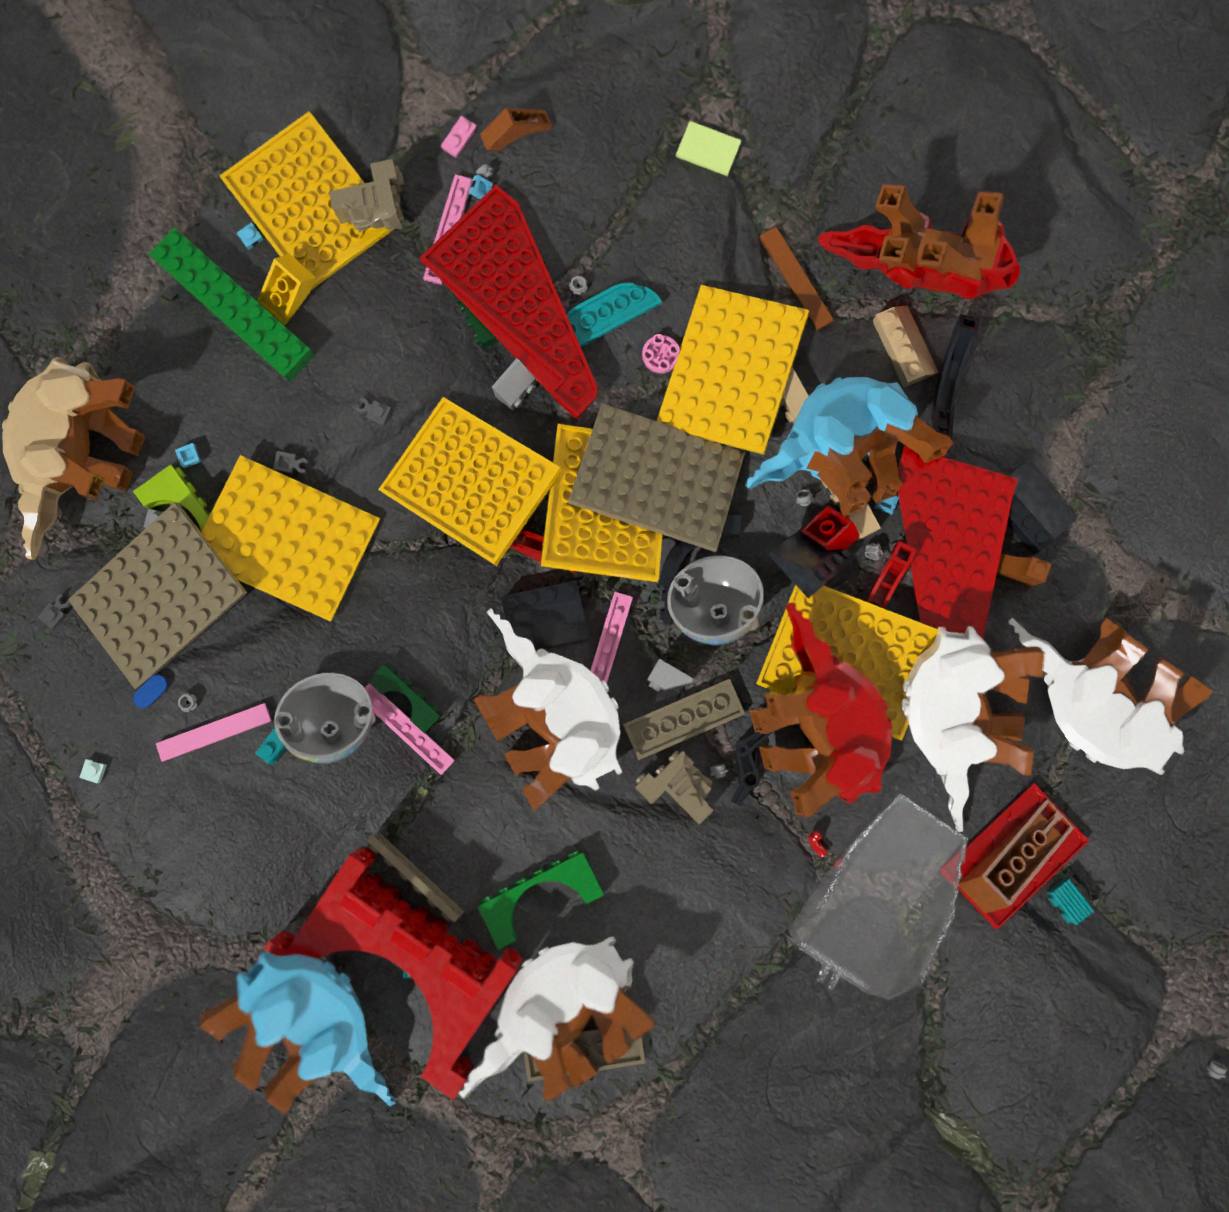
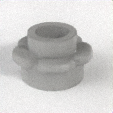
[476,164,493,180]
[569,276,588,295]
[795,489,814,506]
[865,543,883,560]
[178,693,197,712]
[710,763,729,779]
[1207,1061,1227,1079]

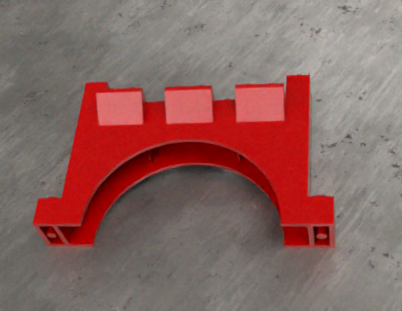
[257,846,523,1100]

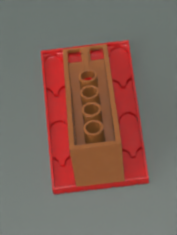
[941,783,1089,929]

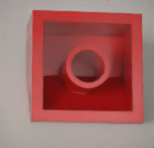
[801,506,860,550]

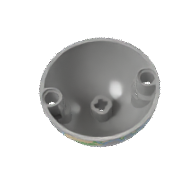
[667,556,764,645]
[275,673,376,764]

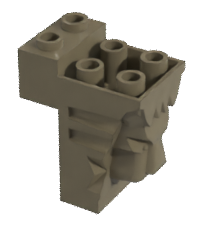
[329,159,404,232]
[635,751,713,825]

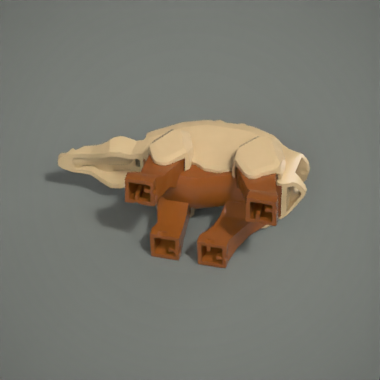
[2,357,145,560]

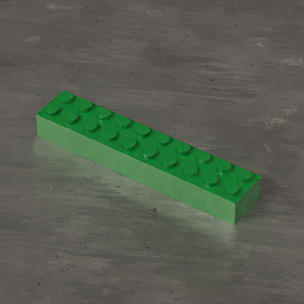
[148,227,315,383]

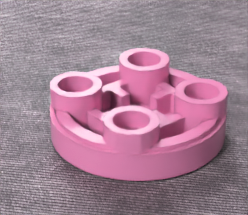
[642,334,680,373]

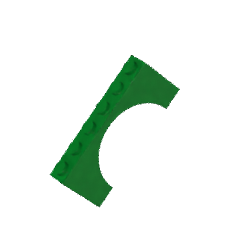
[477,850,604,950]

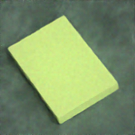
[676,121,741,176]

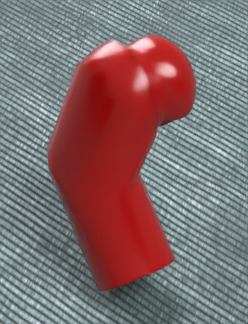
[808,830,829,858]

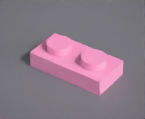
[441,116,477,158]

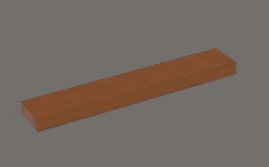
[759,227,834,331]

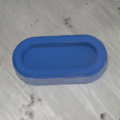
[133,675,169,708]

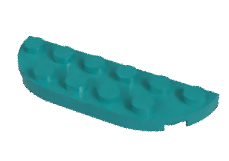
[567,283,662,347]

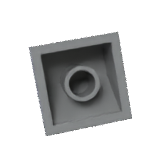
[492,358,537,411]
[647,659,693,692]

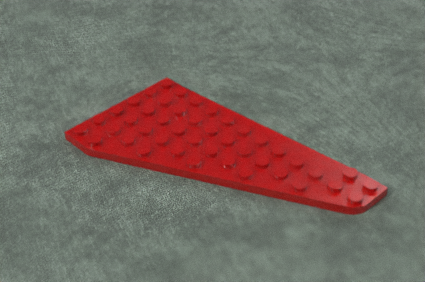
[420,185,597,419]
[897,446,1018,638]

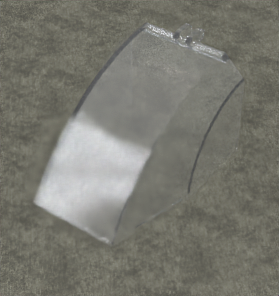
[789,794,968,1000]

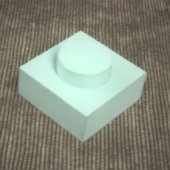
[79,759,107,784]

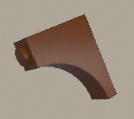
[480,108,553,151]
[997,553,1051,587]

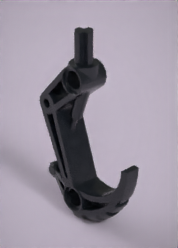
[731,703,812,807]

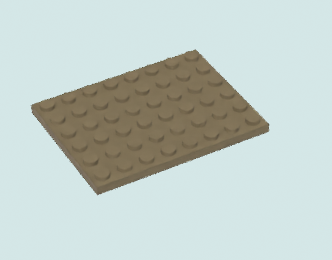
[568,403,745,552]
[68,503,247,689]

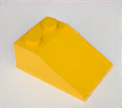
[257,254,316,326]

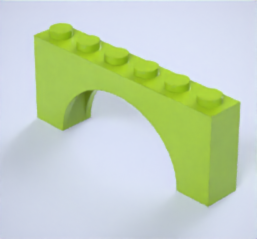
[133,464,211,532]

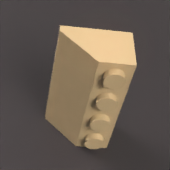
[873,306,939,388]

